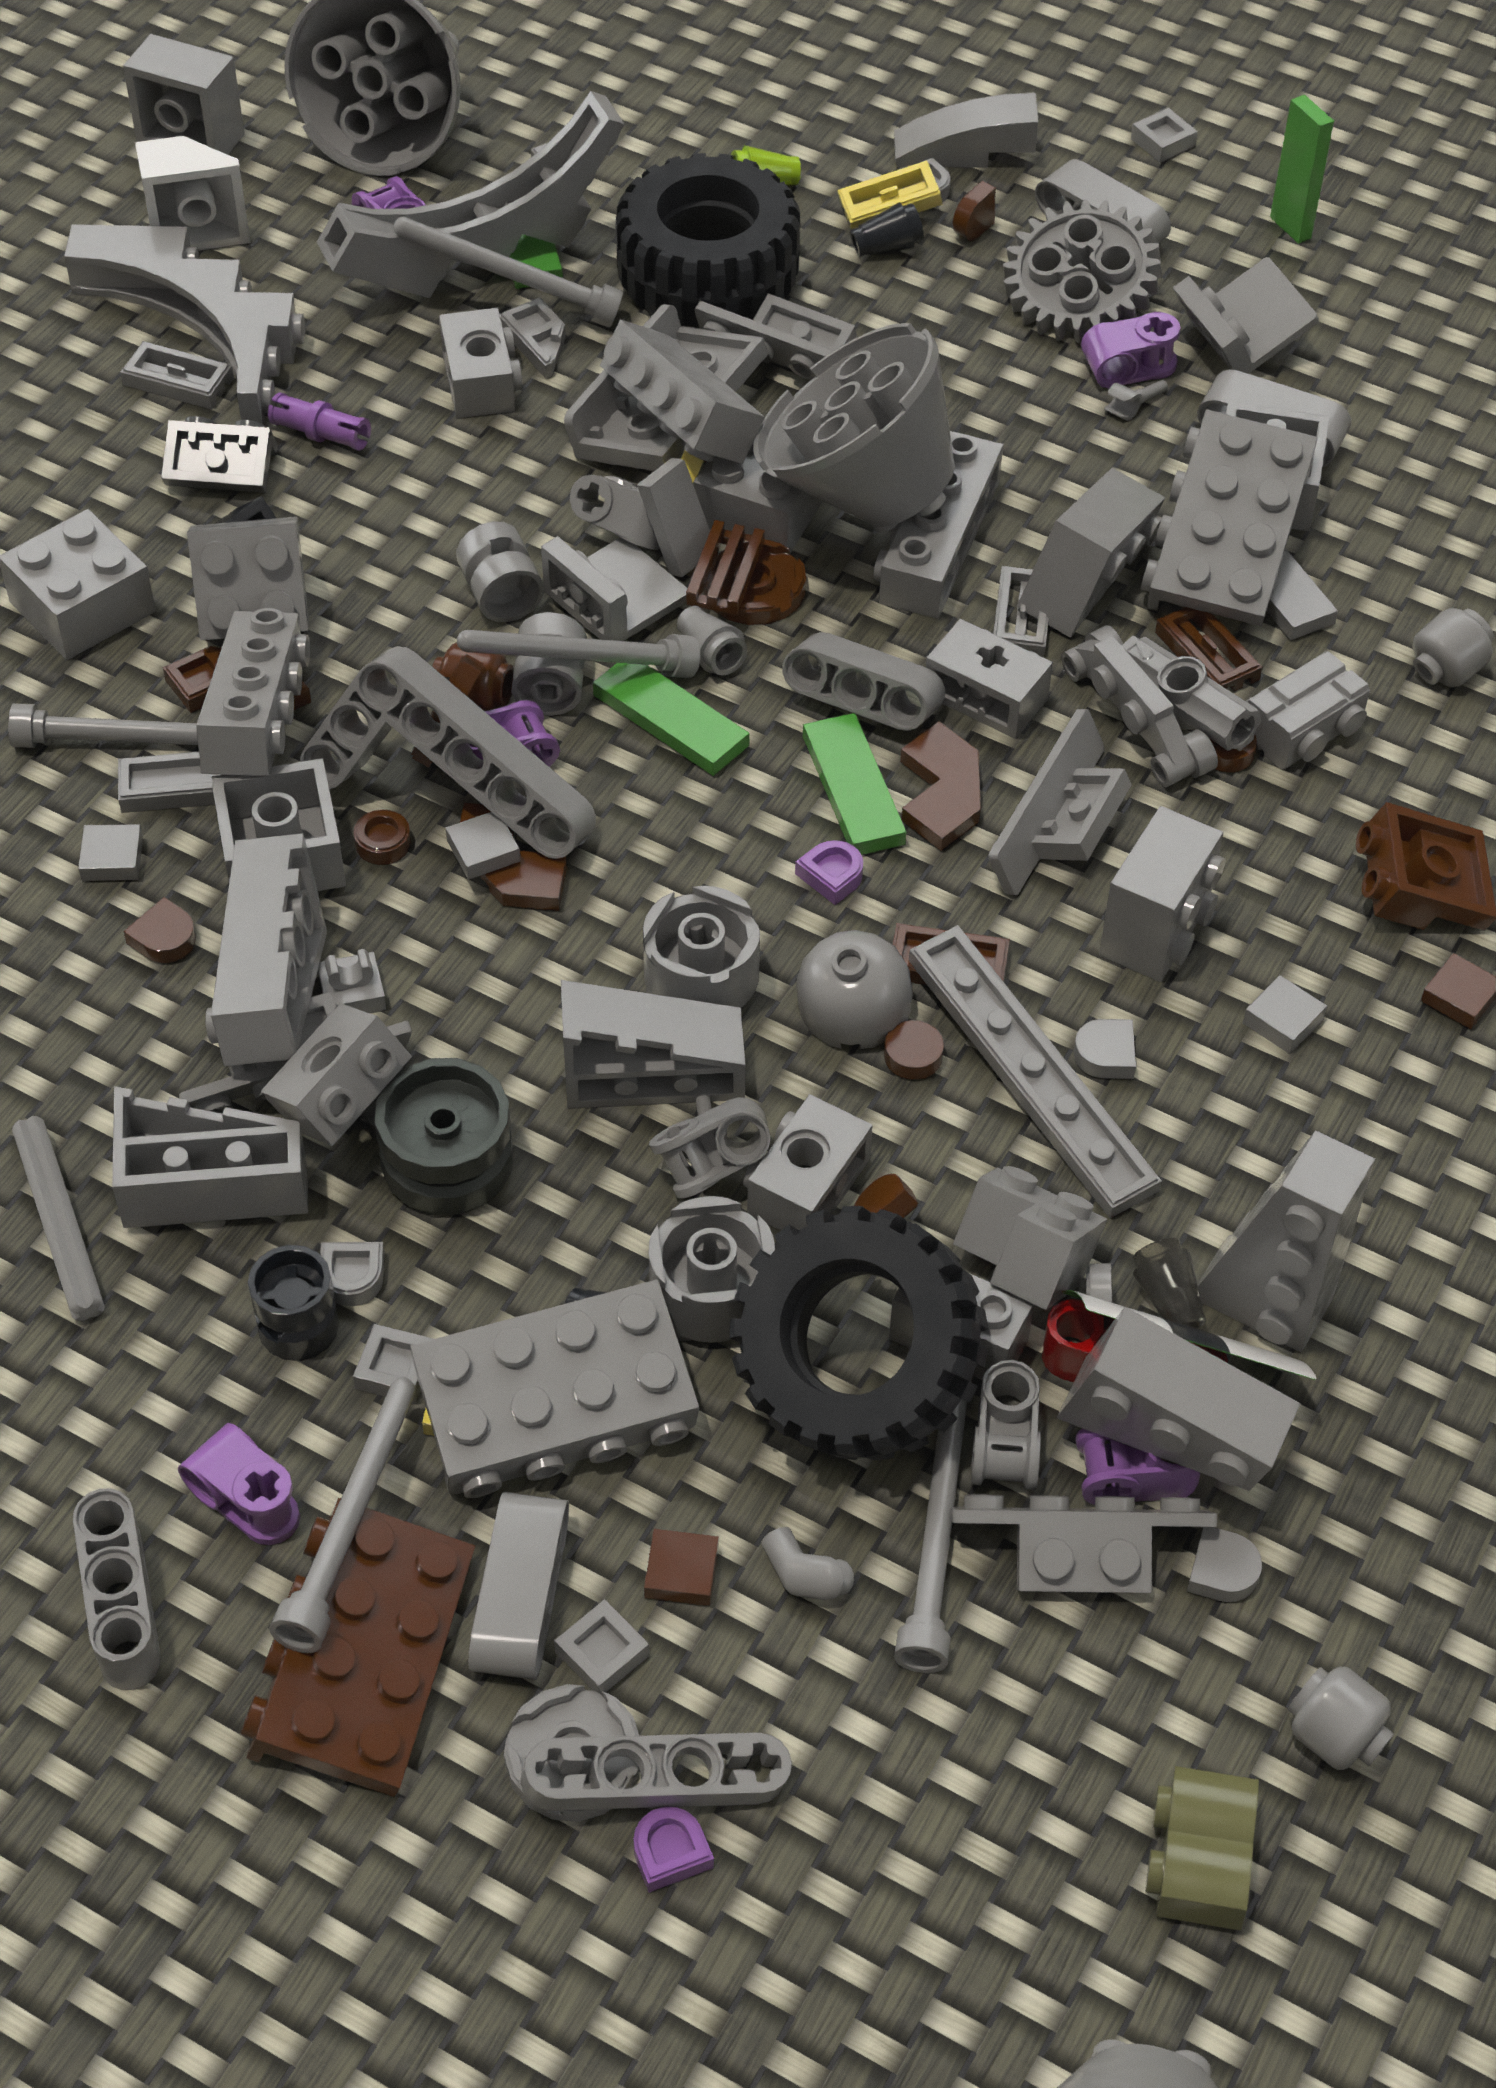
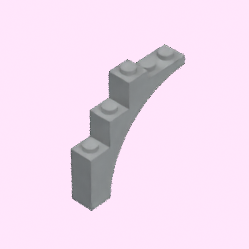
[317,91,625,298]
[64,224,305,425]

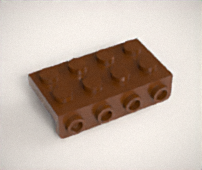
[240,1498,475,1797]

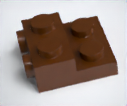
[1356,802,1496,931]

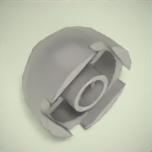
[796,930,913,1049]

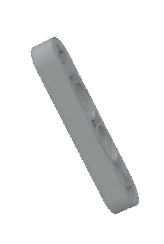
[520,1733,792,1811]

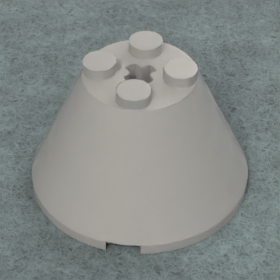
[284,0,460,176]
[753,323,955,533]

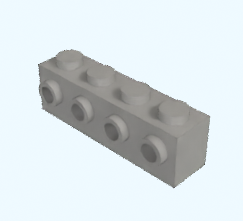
[600,319,765,464]
[873,431,1003,619]
[196,608,310,776]

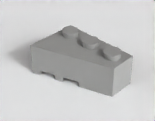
[1017,468,1166,638]
[561,980,746,1109]
[112,1086,308,1228]
[1056,1307,1301,1491]

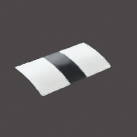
[1062,1290,1316,1380]

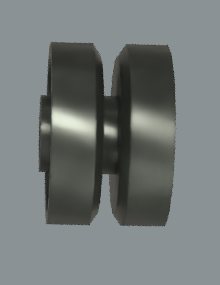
[375,1058,513,1215]

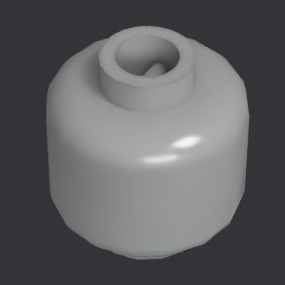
[1412,608,1494,688]
[1287,1666,1394,1770]

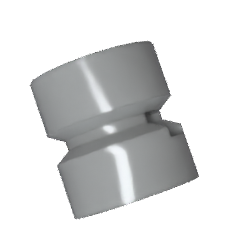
[456,521,544,622]
[511,612,587,716]

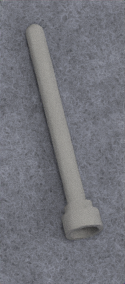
[394,217,623,328]
[457,630,700,678]
[8,703,198,748]
[269,1378,416,1653]
[894,1400,967,1673]

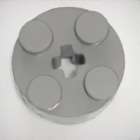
[643,886,760,1008]
[649,1196,775,1343]

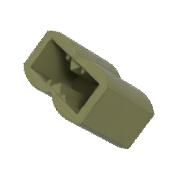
[1145,1766,1259,1931]

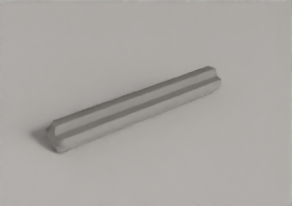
[12,1116,105,1321]

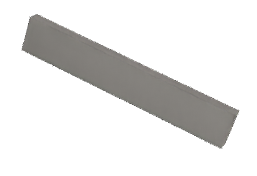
[909,925,1162,1219]

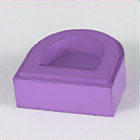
[795,840,863,905]
[634,1807,714,1892]

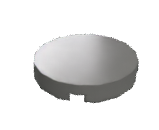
[504,1684,639,1822]

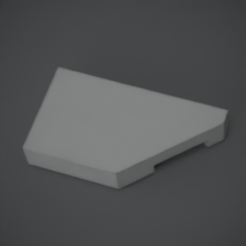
[499,297,566,379]

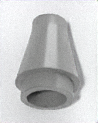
[677,606,747,675]

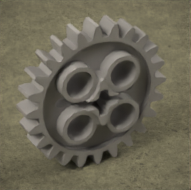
[1003,199,1162,343]

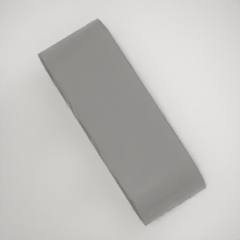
[1035,159,1171,244]
[1197,369,1351,466]
[782,632,945,730]
[73,1488,161,1690]
[468,1492,569,1680]

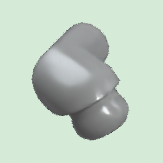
[761,1527,854,1600]

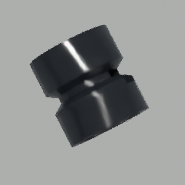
[248,1245,339,1361]

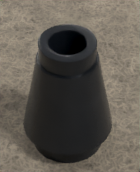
[850,202,924,257]

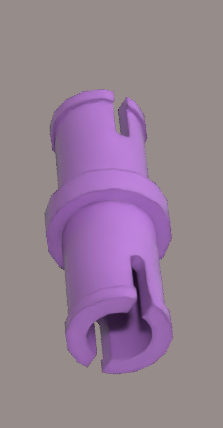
[268,392,371,451]

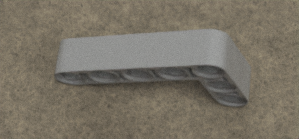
[300,646,596,859]

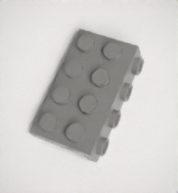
[564,304,768,472]
[1141,409,1318,626]
[410,1279,699,1498]

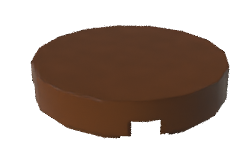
[703,539,806,625]

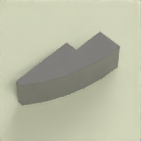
[894,93,1038,168]

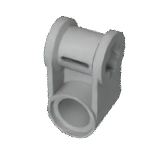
[570,474,660,550]
[649,1097,770,1198]
[971,1360,1041,1490]

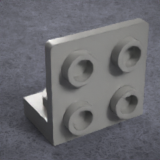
[1173,257,1319,374]
[541,536,687,641]

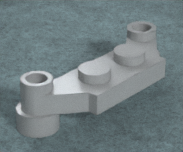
[1061,625,1218,787]

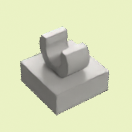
[318,949,386,1013]

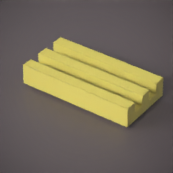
[837,161,943,229]

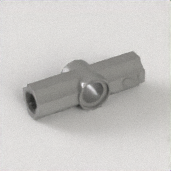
[1121,636,1261,751]

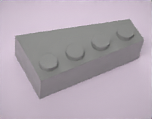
[206,833,327,1066]
[1190,1130,1375,1353]

